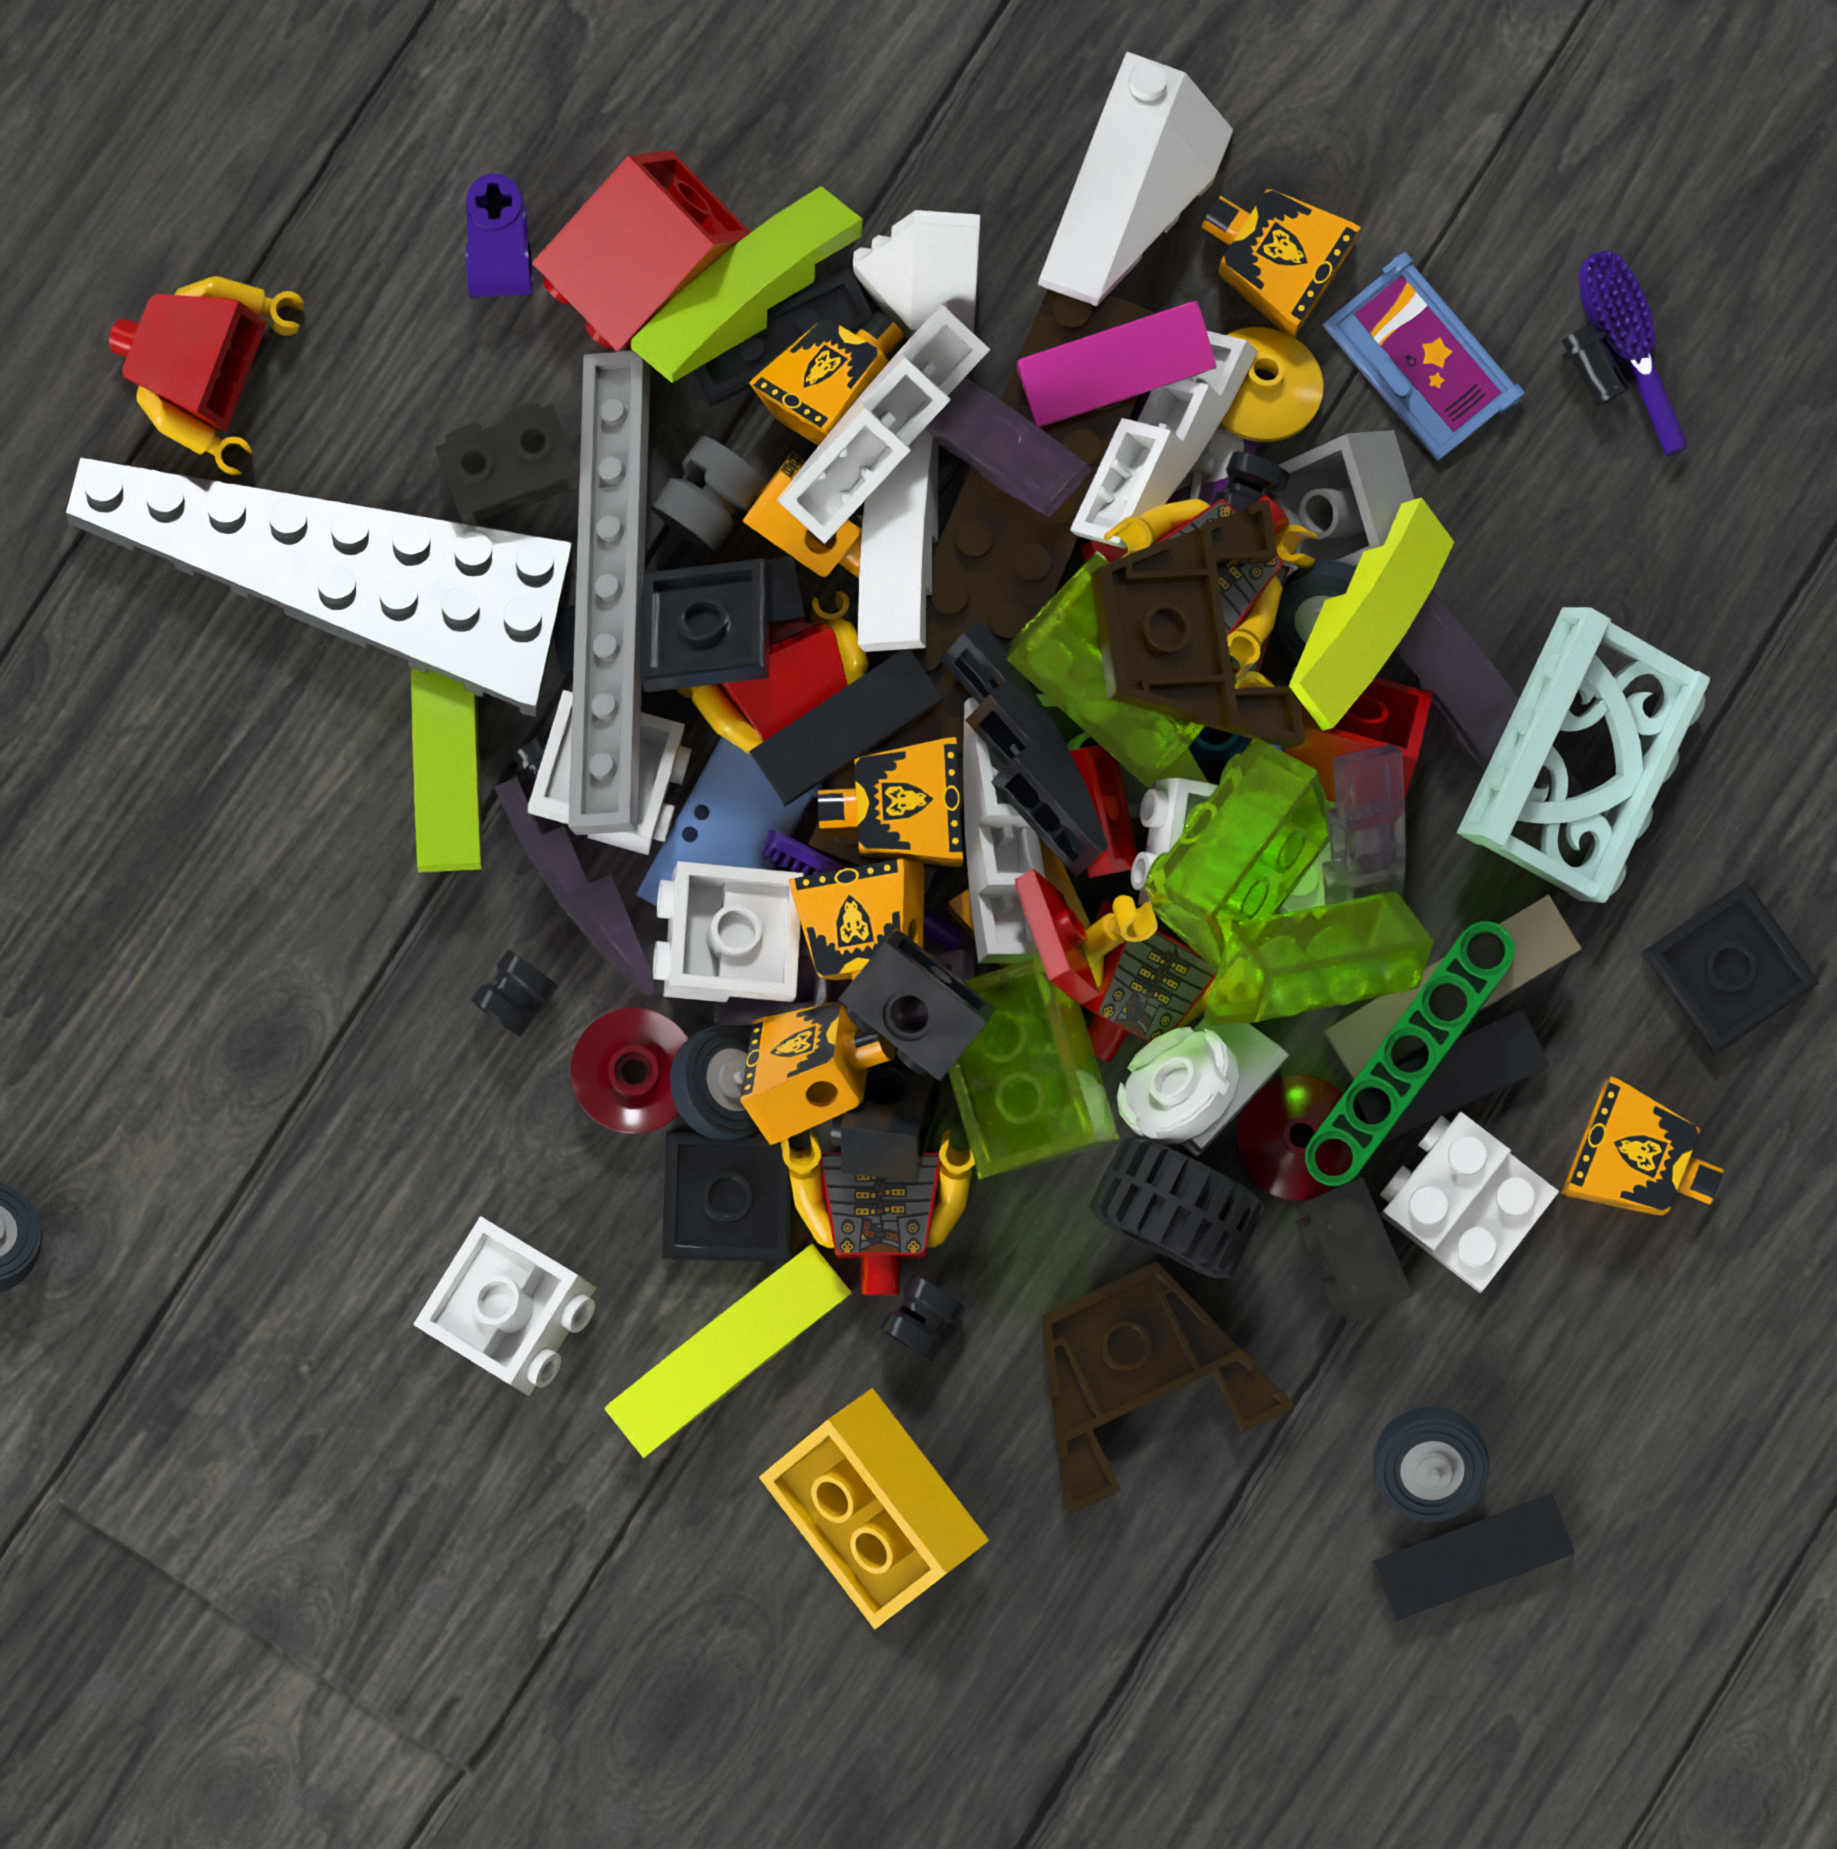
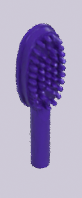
[1578,250,1688,456]
[761,829,966,952]

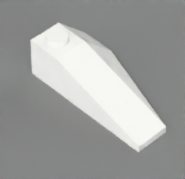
[1038,52,1233,306]
[853,210,980,340]

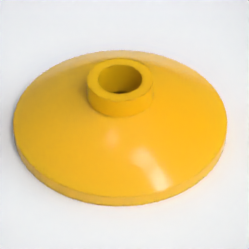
[1219,327,1323,442]

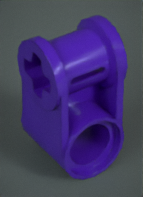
[466,173,533,298]

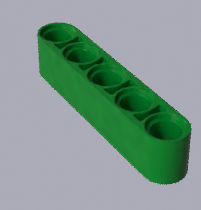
[1305,921,1515,1187]

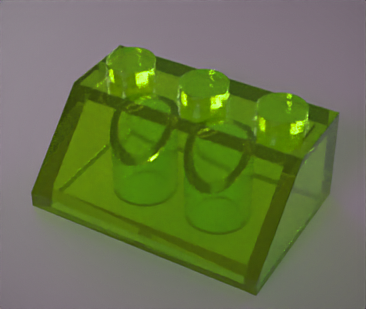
[1007,551,1237,788]
[1144,737,1338,978]
[1204,891,1434,1026]
[948,956,1120,1179]

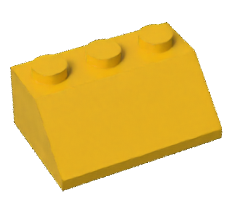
[759,1388,989,1629]

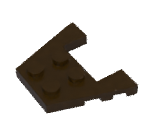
[1090,500,1306,749]
[1041,1261,1294,1515]

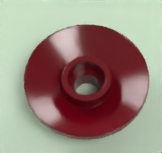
[570,1007,688,1134]
[1237,1075,1361,1201]

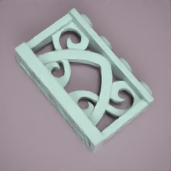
[1457,607,1710,903]

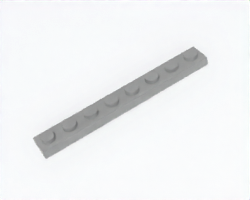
[568,350,650,835]

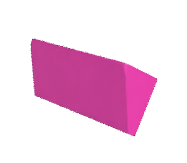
[1017,301,1217,428]

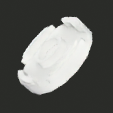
[1117,1027,1240,1145]

